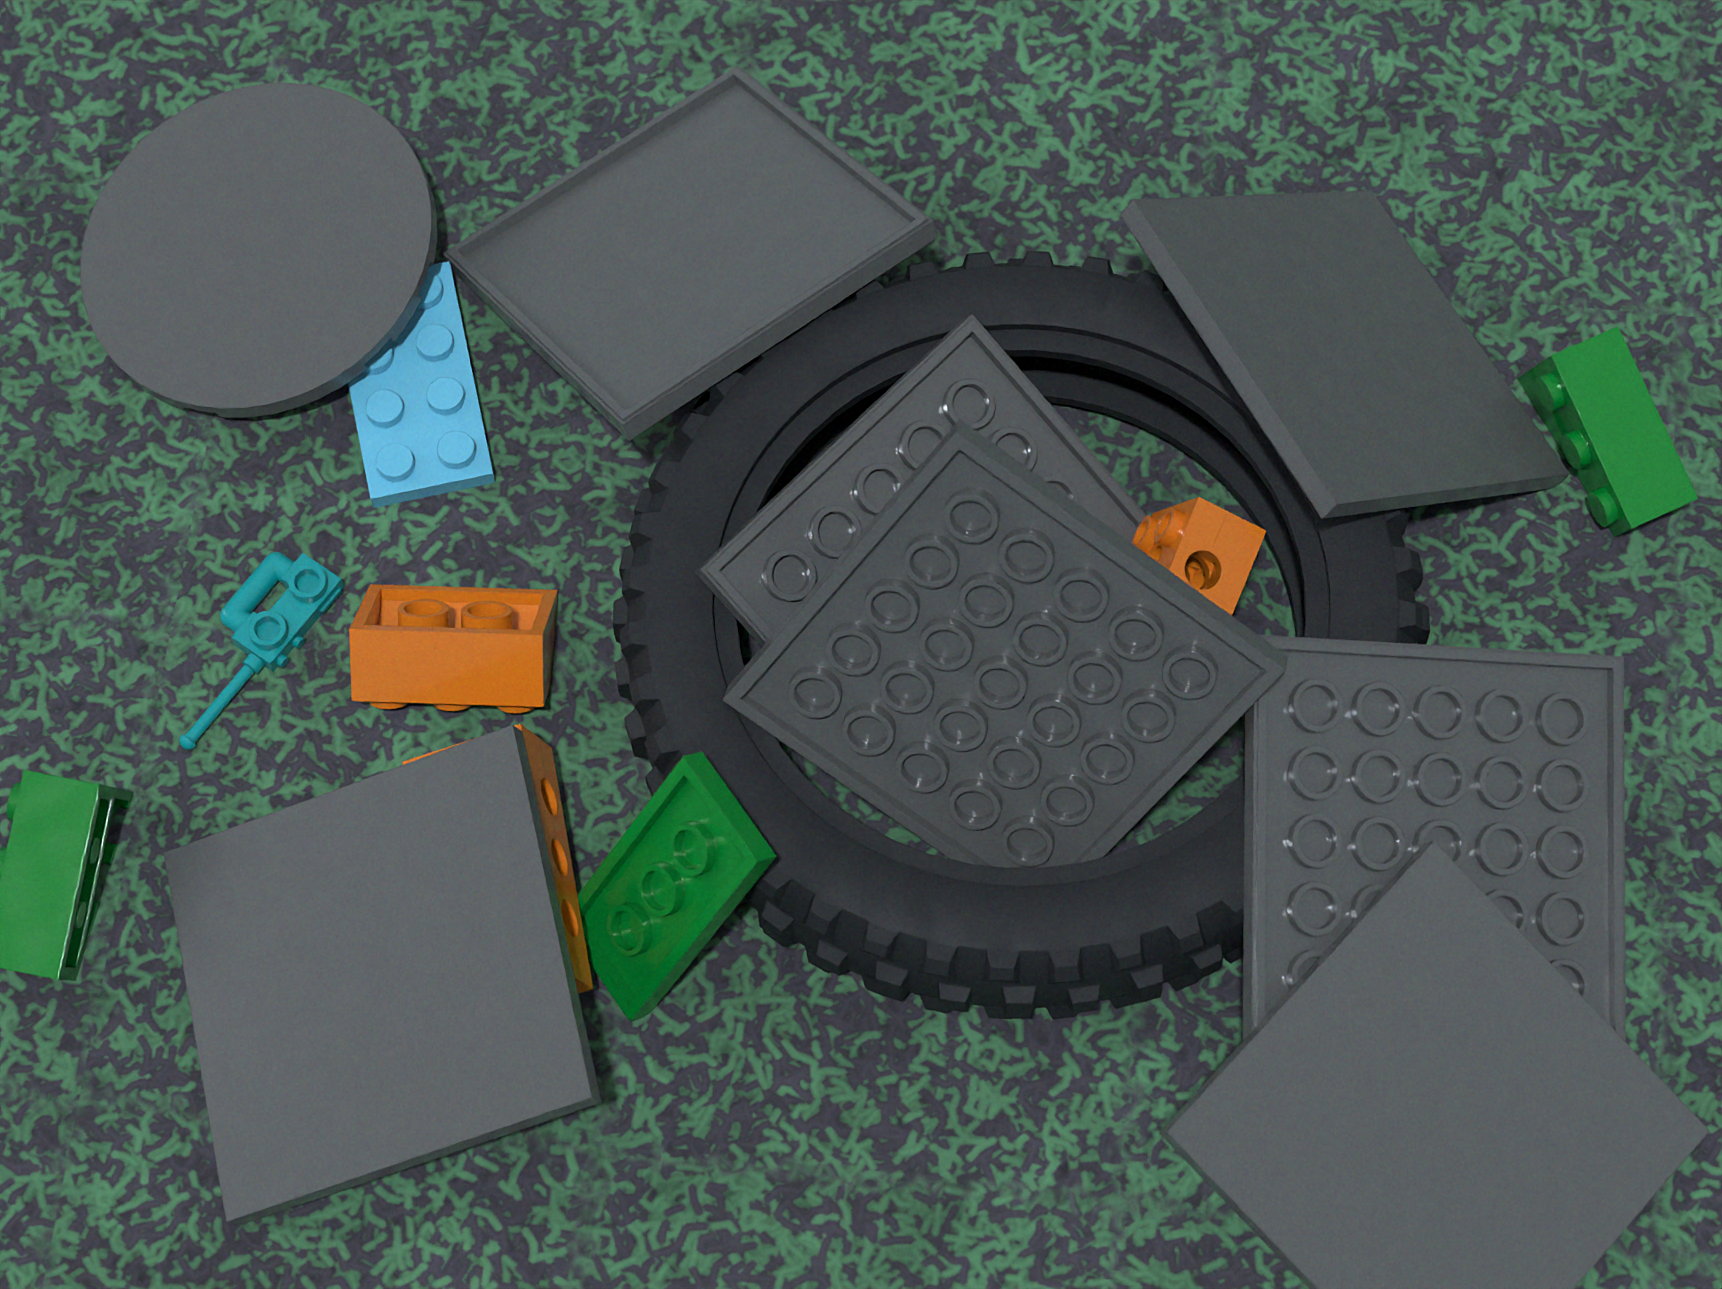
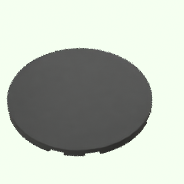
[80,83,437,418]

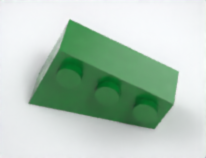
[1517,326,1698,537]
[0,770,134,981]

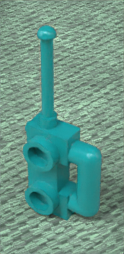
[179,552,345,750]

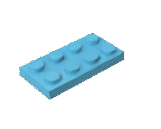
[348,261,495,508]

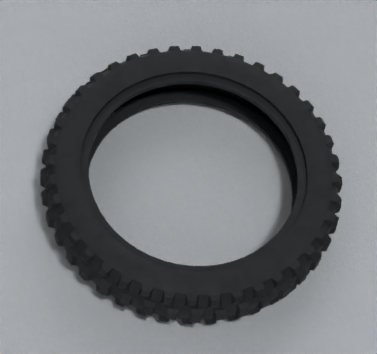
[613,251,1430,1019]

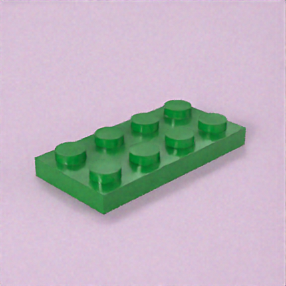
[577,751,776,1022]

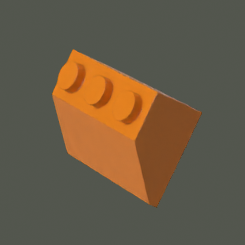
[349,584,558,713]

